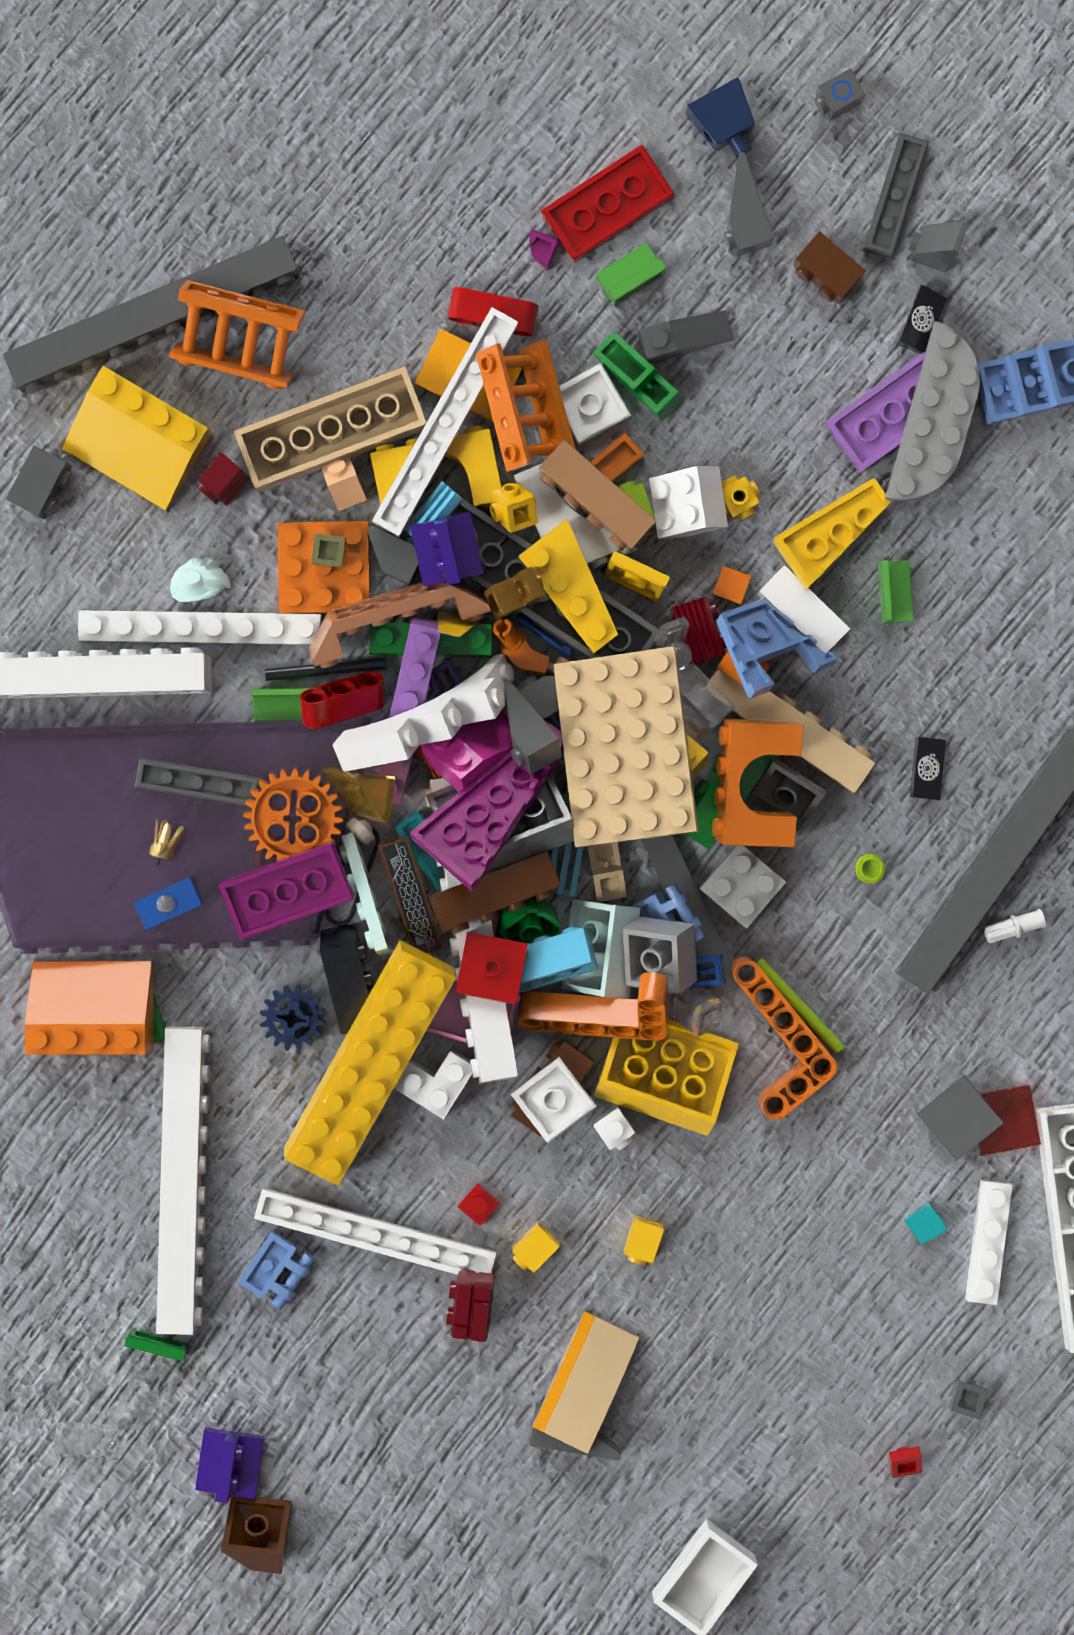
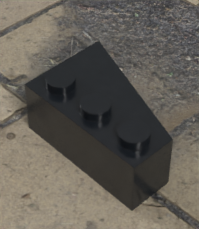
[320,922,374,1035]

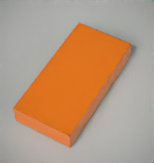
[590,433,645,483]

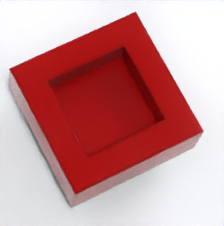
[457,1182,500,1226]
[889,1446,922,1478]

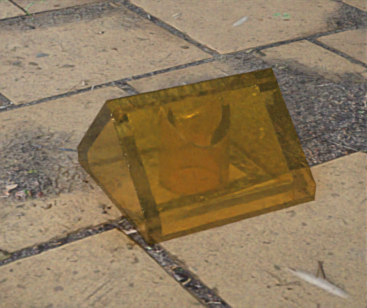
[321,766,395,824]

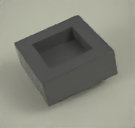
[948,1379,988,1420]

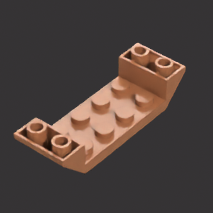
[308,582,491,668]

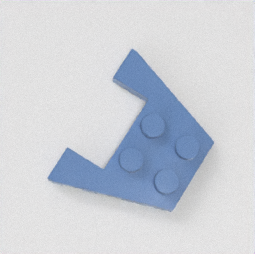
[716,598,838,699]

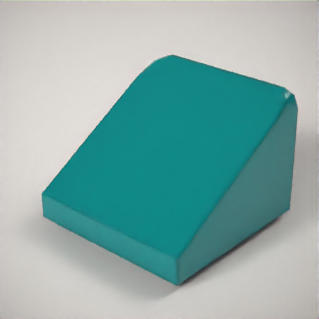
[903,1202,948,1245]

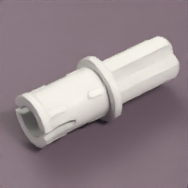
[984,909,1046,943]

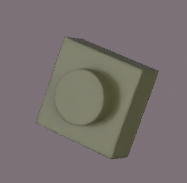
[311,534,346,568]

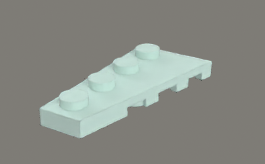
[339,833,393,960]

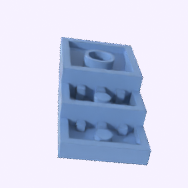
[978,339,1074,425]

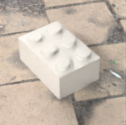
[652,1519,758,1635]

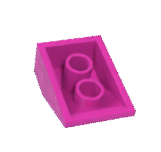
[421,711,513,792]

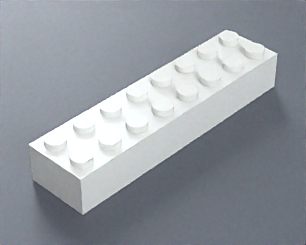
[0,648,213,699]

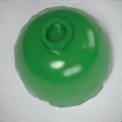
[499,897,560,944]

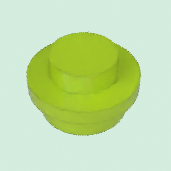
[855,854,885,884]

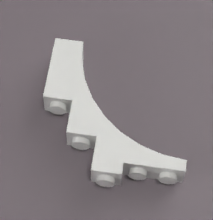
[333,654,514,772]

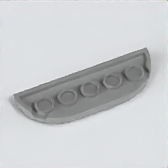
[884,321,980,501]

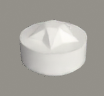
[346,817,375,846]

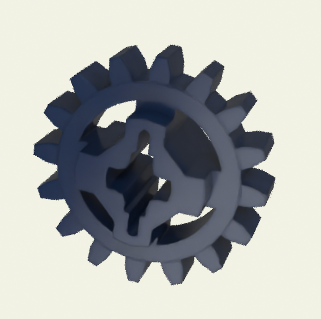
[260,985,326,1051]

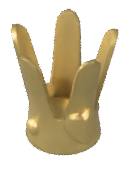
[149,818,186,866]

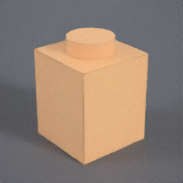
[321,456,367,511]

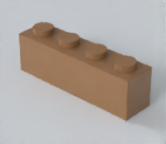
[539,439,656,551]

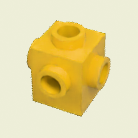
[722,475,761,522]
[490,482,538,533]

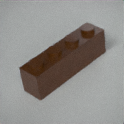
[429,851,561,935]

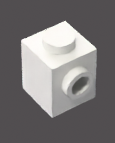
[592,1105,635,1150]

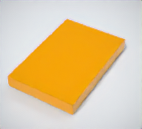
[414,329,522,423]

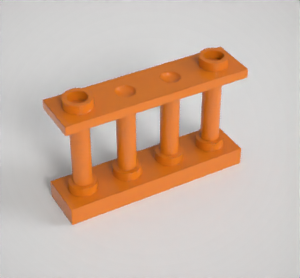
[169,280,305,389]
[476,340,576,472]

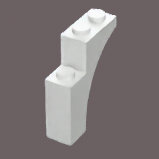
[514,464,641,569]

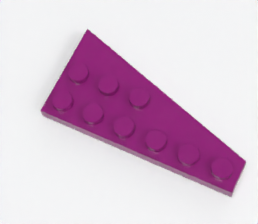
[410,720,564,892]

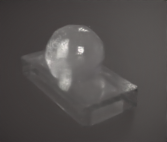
[653,617,692,670]

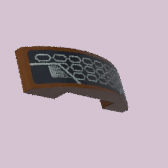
[378,835,442,953]

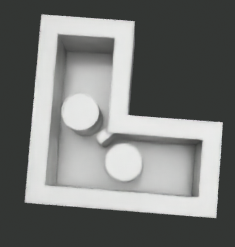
[394,1048,472,1120]

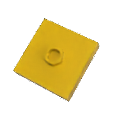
[604,551,670,602]

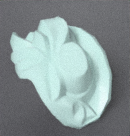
[170,557,231,602]

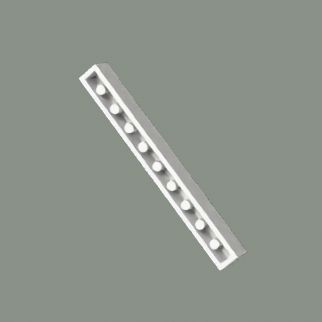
[424,778,518,1084]
[156,1026,210,1335]

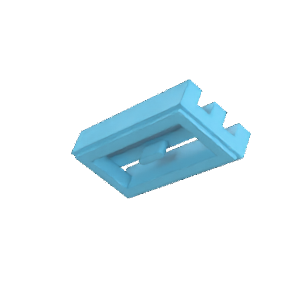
[404,481,462,536]
[551,842,584,897]

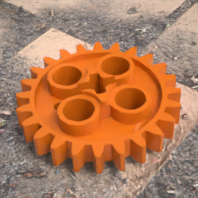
[243,766,344,861]

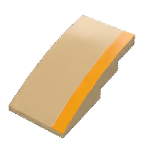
[532,1311,639,1454]

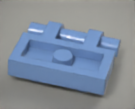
[633,883,705,942]
[238,1230,315,1310]

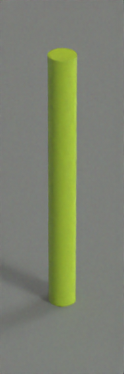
[756,958,845,1054]

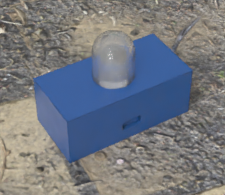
[133,877,205,930]

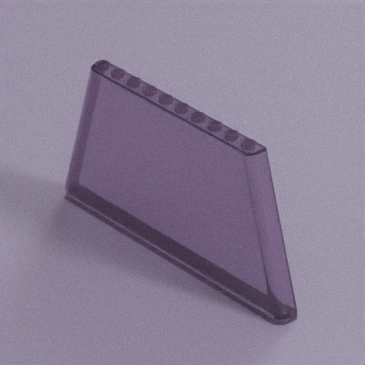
[0,718,372,954]

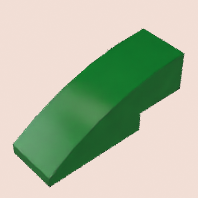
[593,331,683,422]

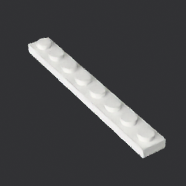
[372,307,518,537]
[78,610,322,645]
[254,1188,496,1275]

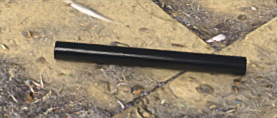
[265,657,386,681]

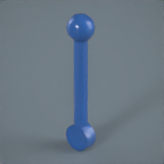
[518,616,571,657]

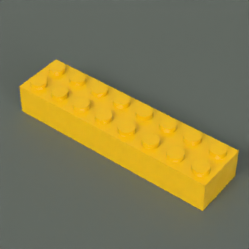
[284,940,456,1186]

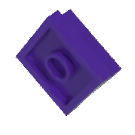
[410,512,484,587]
[195,1427,265,1503]

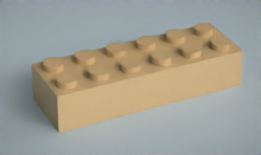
[234,366,427,493]

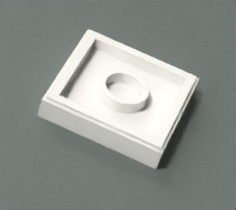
[559,363,631,446]
[510,1057,596,1143]

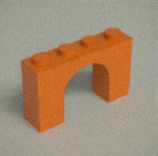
[712,719,804,847]

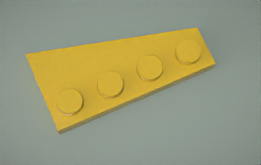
[773,478,891,591]
[518,519,618,654]

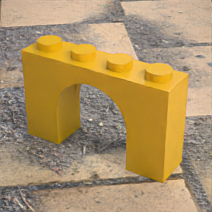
[370,426,501,524]

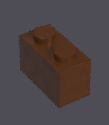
[793,231,866,305]

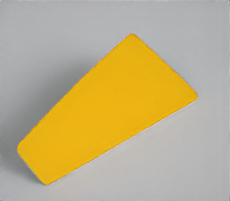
[437,611,486,637]

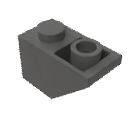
[367,525,419,586]

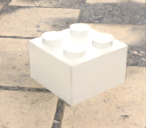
[649,466,728,539]

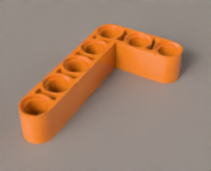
[730,957,837,1120]
[518,972,669,1041]

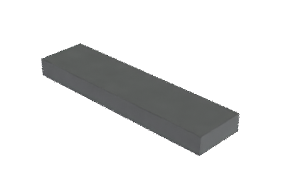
[863,132,929,259]
[134,757,261,806]

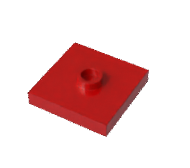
[455,932,528,1005]

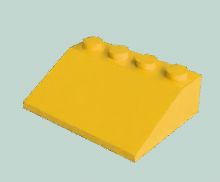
[62,366,213,511]
[593,1019,739,1136]

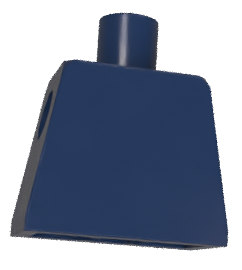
[686,77,755,158]

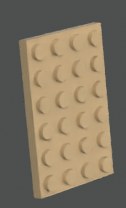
[553,646,699,848]

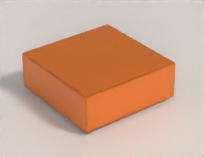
[712,566,751,605]

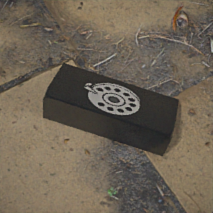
[897,285,947,354]
[909,737,946,800]

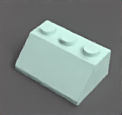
[561,899,641,999]

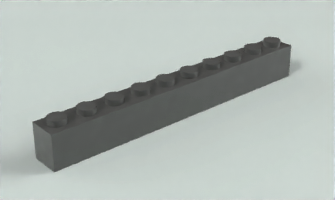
[3,235,300,394]
[895,725,1074,994]

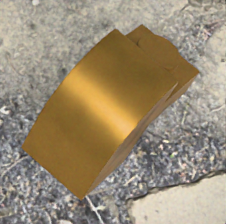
[483,566,547,620]

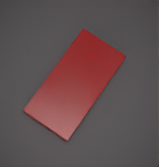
[541,144,675,263]

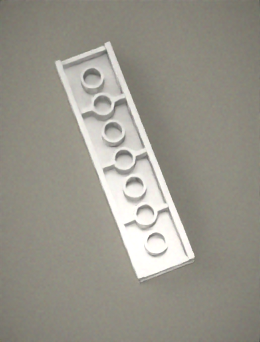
[1034,1104,1074,1353]

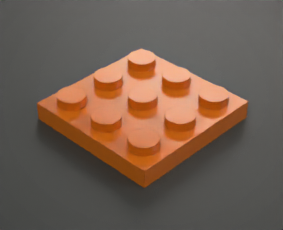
[277,521,370,614]

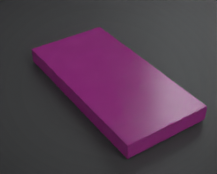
[218,841,355,940]

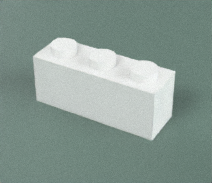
[757,565,850,653]

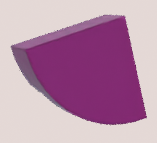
[529,229,560,270]

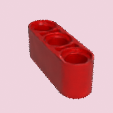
[447,287,539,337]
[300,671,385,729]

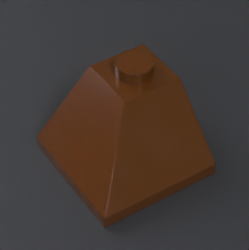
[221,1496,292,1574]

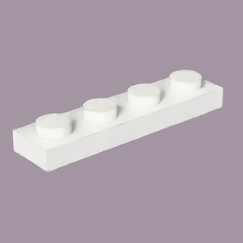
[965,1179,1013,1305]

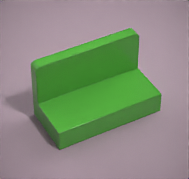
[596,244,667,306]
[877,560,914,624]
[251,689,307,721]

